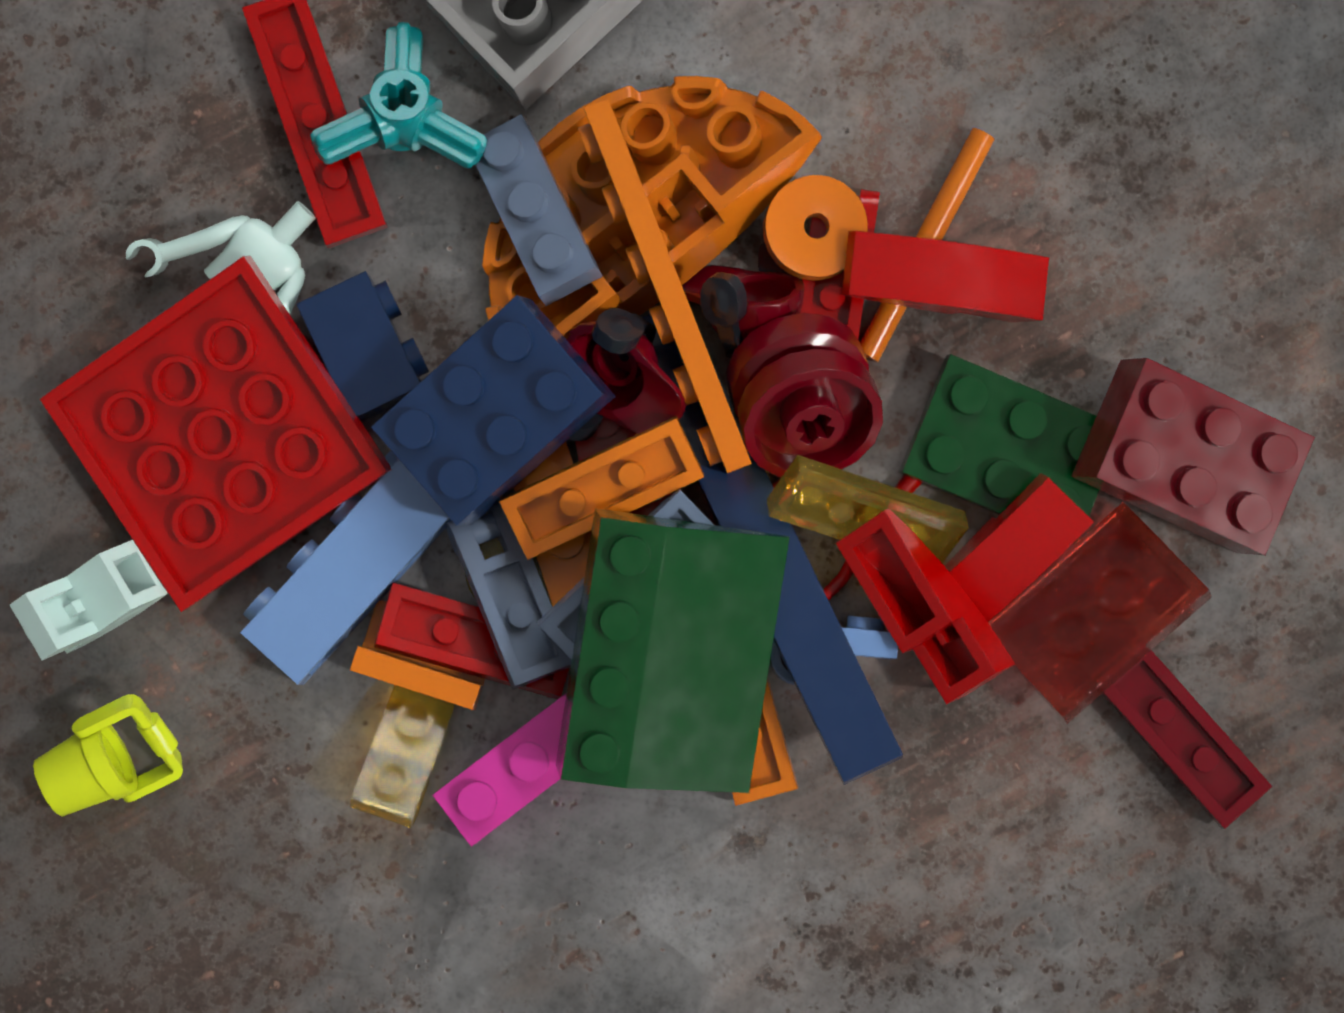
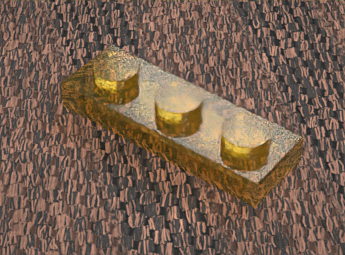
[767,455,969,563]

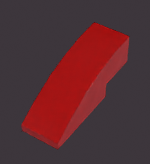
[842,231,1049,322]
[945,473,1094,622]
[835,509,1015,705]

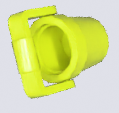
[33,694,183,817]

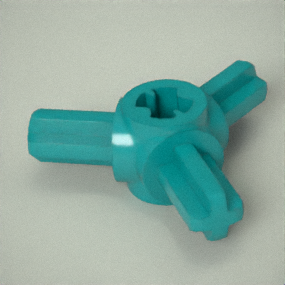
[310,22,488,168]

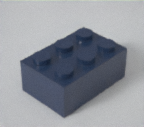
[371,295,616,526]

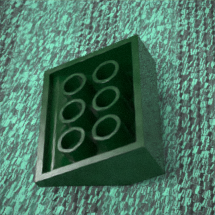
[556,508,790,793]

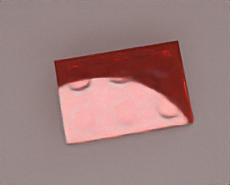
[988,501,1212,724]

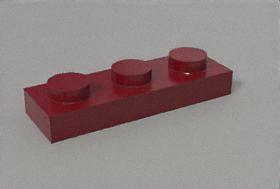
[1093,642,1273,829]

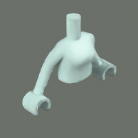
[126,201,316,315]

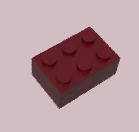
[1071,358,1315,556]

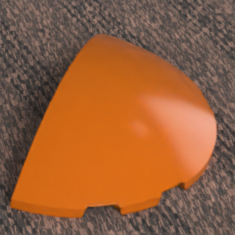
[482,76,822,339]

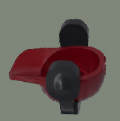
[682,241,804,358]
[567,308,686,441]

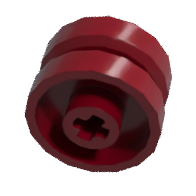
[726,313,883,480]

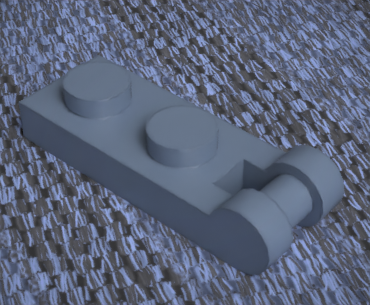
[446,503,572,690]

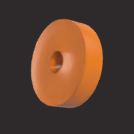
[763,175,868,280]

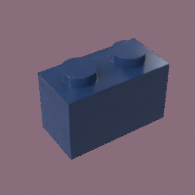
[296,271,429,422]

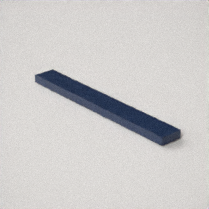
[642,314,903,785]

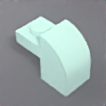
[10,540,169,661]

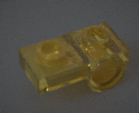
[350,685,455,829]

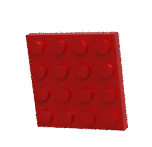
[40,256,392,612]

